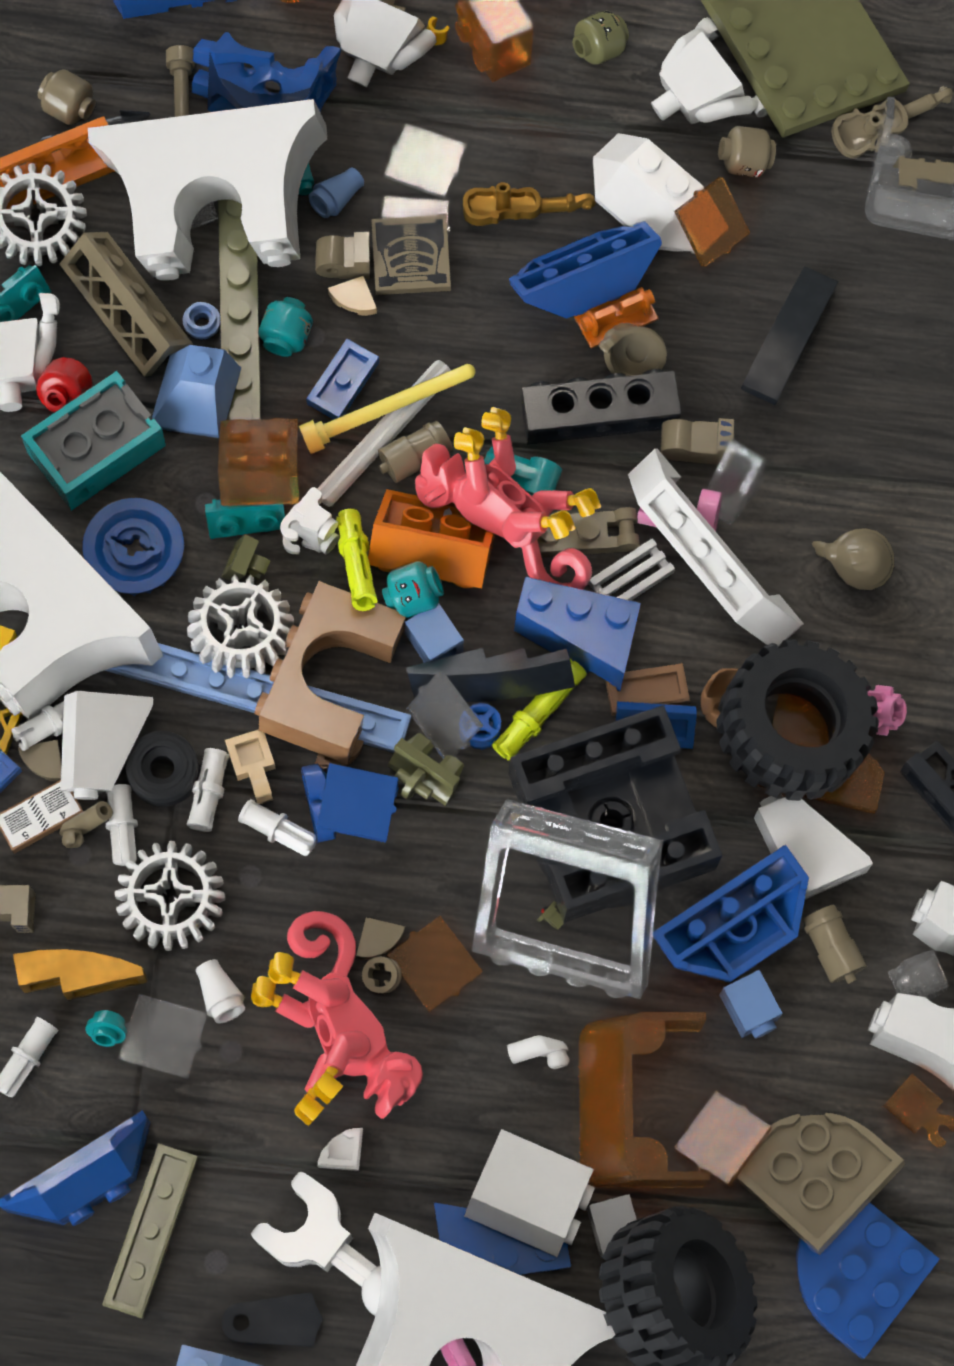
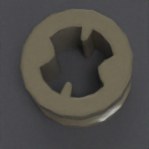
[362,956,402,994]

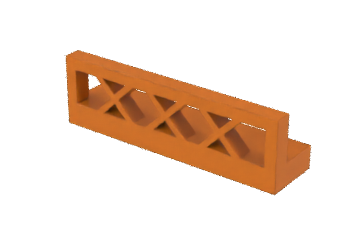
[0,116,114,210]

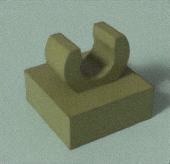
[221,534,270,581]

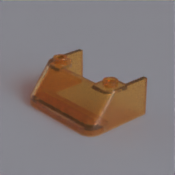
[578,1012,710,1188]

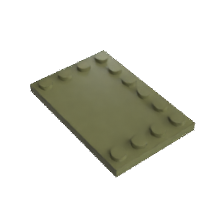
[701,0,910,138]

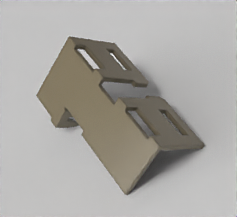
[893,156,954,191]

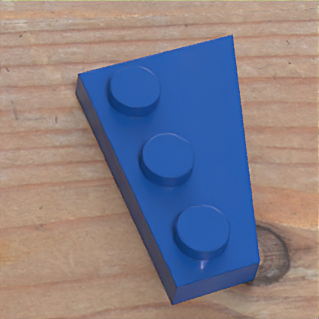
[434,1203,571,1276]

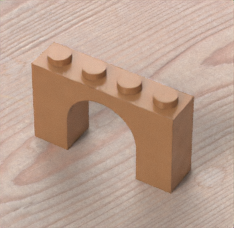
[254,581,406,764]

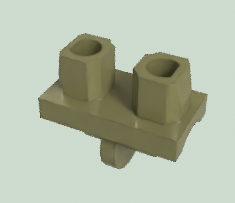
[388,733,464,806]

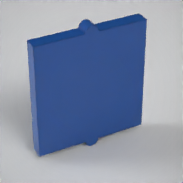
[317,763,398,843]

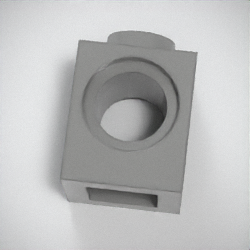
[587,1194,637,1258]

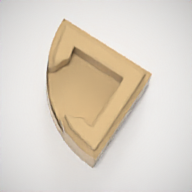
[328,276,377,316]

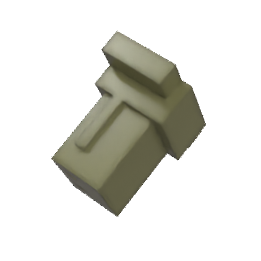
[537,901,564,930]

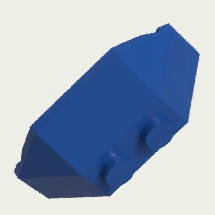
[509,221,662,319]
[651,844,809,982]
[0,1110,151,1226]

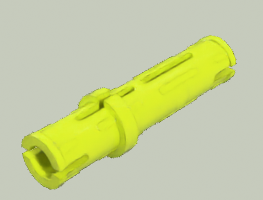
[336,508,378,611]
[492,659,587,761]

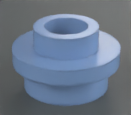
[183,302,220,339]

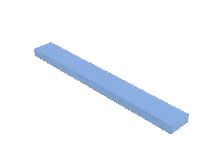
[105,643,411,753]

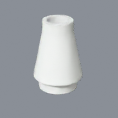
[196,959,245,1023]

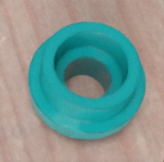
[85,1010,127,1047]

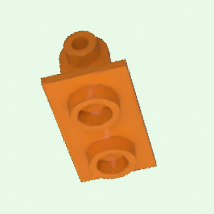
[574,287,659,349]

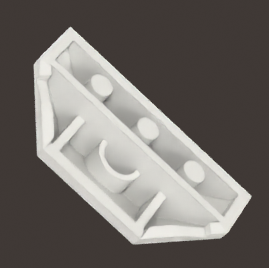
[593,133,727,254]

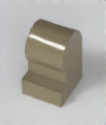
[315,232,370,279]

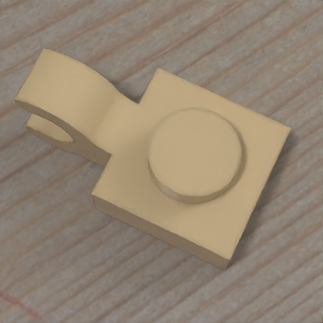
[225,729,276,804]

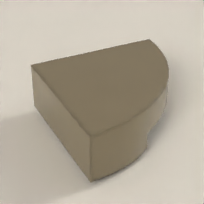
[18,740,62,782]
[356,917,405,960]

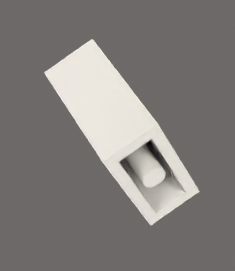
[465,1129,595,1257]

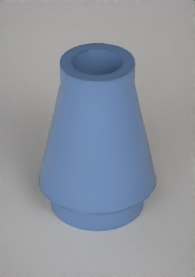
[309,167,364,218]

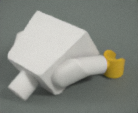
[334,0,449,87]

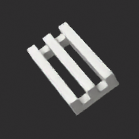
[588,538,675,601]

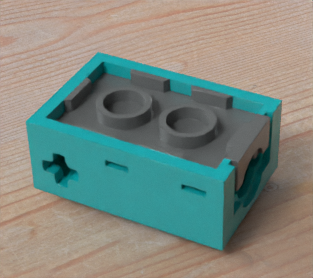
[21,371,166,511]

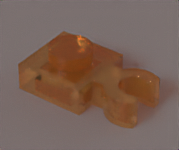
[883,1073,954,1148]

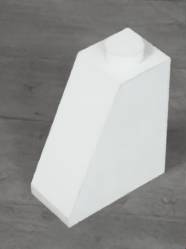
[60,691,153,800]
[754,793,873,899]

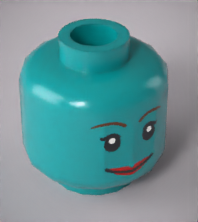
[382,561,444,619]

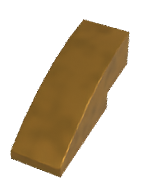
[13,949,148,1000]

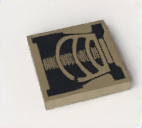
[371,215,451,295]

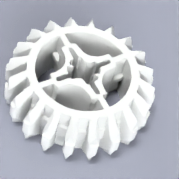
[0,163,87,266]
[187,574,294,679]
[115,841,225,951]

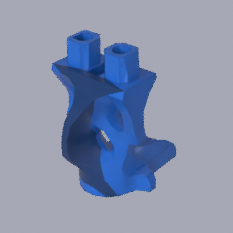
[192,32,341,112]

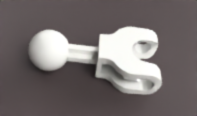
[251,1172,381,1316]

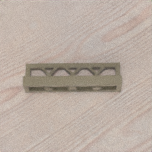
[60,232,193,377]

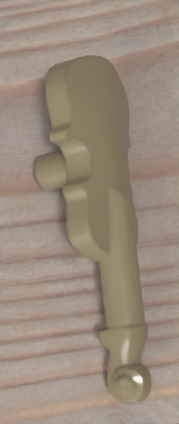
[831,86,953,158]

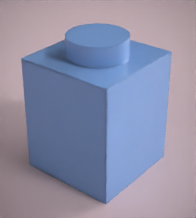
[405,602,464,663]
[719,970,783,1039]

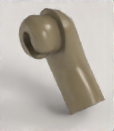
[59,801,113,848]

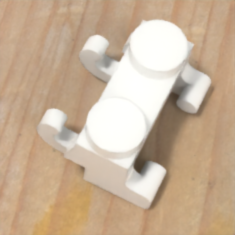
[280,487,339,555]

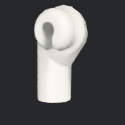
[507,1035,570,1069]

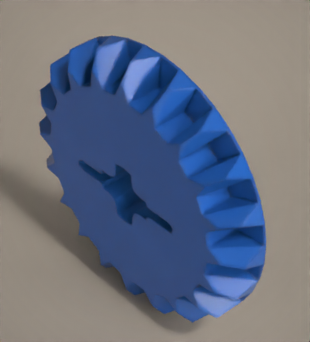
[83,498,185,596]

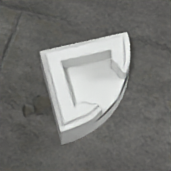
[317,1128,363,1171]

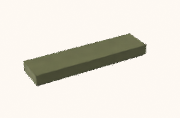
[102,1143,199,1319]

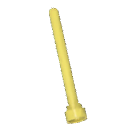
[299,364,475,454]

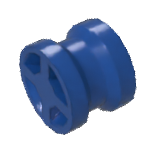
[461,703,501,750]

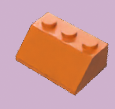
[368,489,495,589]

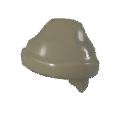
[599,322,667,376]
[812,528,894,590]

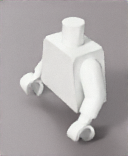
[651,17,767,124]
[0,293,60,412]

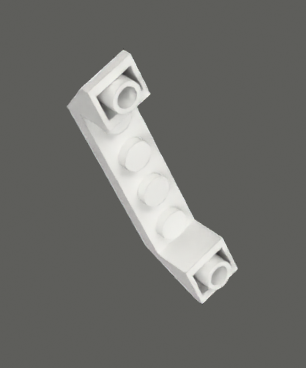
[628,449,804,647]

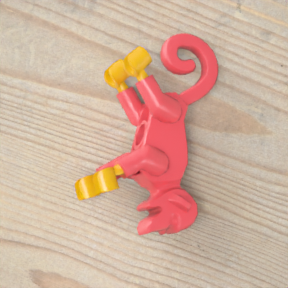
[415,407,602,590]
[251,911,423,1126]

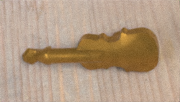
[463,182,596,226]

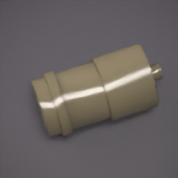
[378,420,453,483]
[802,905,867,984]

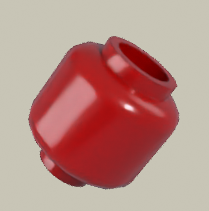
[36,357,93,412]

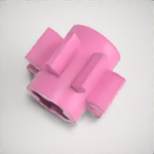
[867,685,907,736]

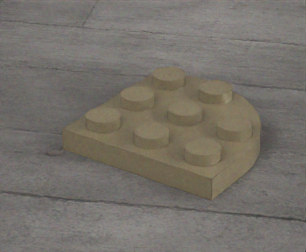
[726,1113,905,1255]

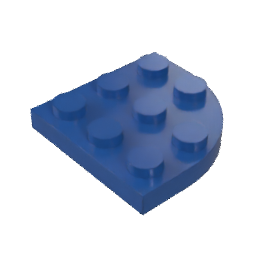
[796,1203,939,1359]

